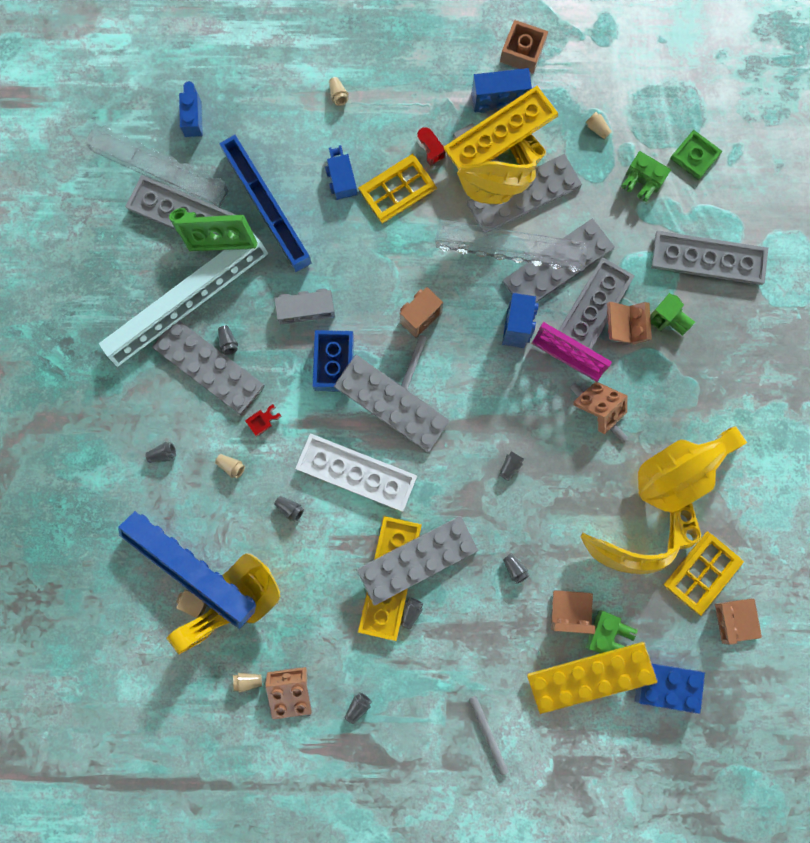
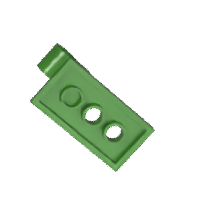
[169,208,258,251]

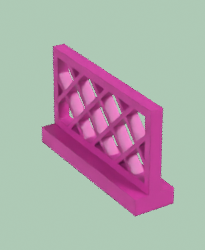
[531,322,612,382]

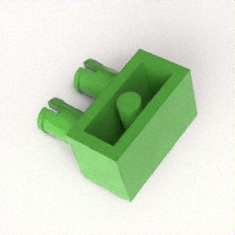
[621,151,671,202]
[650,293,695,336]
[585,610,638,654]

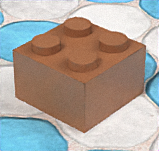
[500,19,549,74]
[400,287,444,338]

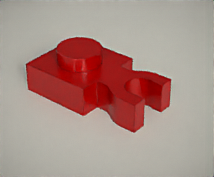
[245,404,282,437]

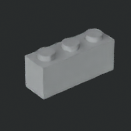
[275,289,335,325]

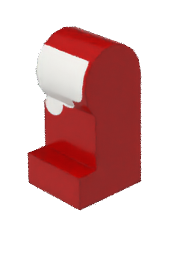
[417,127,446,166]

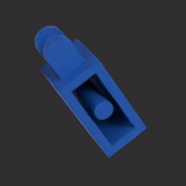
[179,81,203,137]
[325,145,358,200]

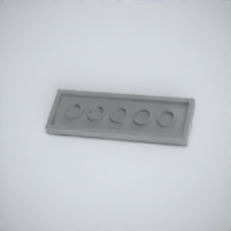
[467,153,582,234]
[125,175,236,251]
[502,218,615,303]
[651,231,768,285]
[549,257,635,365]
[152,321,265,415]
[333,354,450,452]
[356,516,478,605]

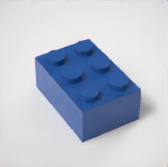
[471,68,532,113]
[502,293,539,348]
[312,330,354,392]
[634,663,705,714]

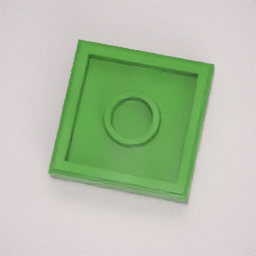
[670,129,723,180]

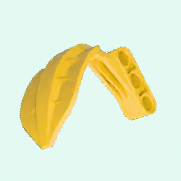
[457,134,546,204]
[638,426,747,512]
[580,503,701,574]
[166,553,281,655]

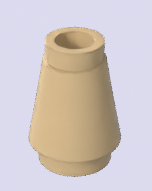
[329,77,349,106]
[585,112,612,139]
[215,454,245,479]
[233,673,262,693]

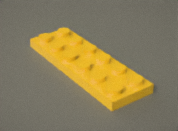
[444,86,558,170]
[358,516,422,641]
[527,642,657,714]

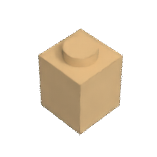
[176,590,207,618]

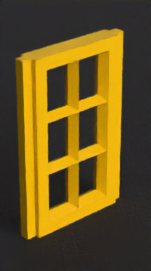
[358,154,437,224]
[663,531,744,616]

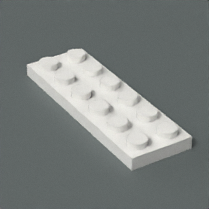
[295,433,417,512]

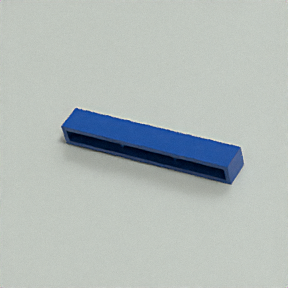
[219,135,312,272]
[118,511,256,630]

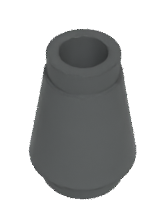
[218,325,238,355]
[145,442,176,463]
[499,451,524,481]
[274,496,304,522]
[503,554,530,584]
[400,598,423,629]
[344,692,372,724]

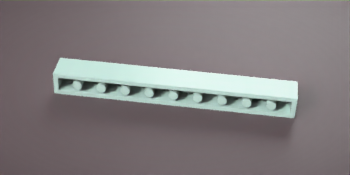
[99,235,268,367]

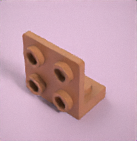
[607,302,652,344]
[574,382,628,434]
[551,590,595,634]
[715,599,762,645]
[266,667,312,719]

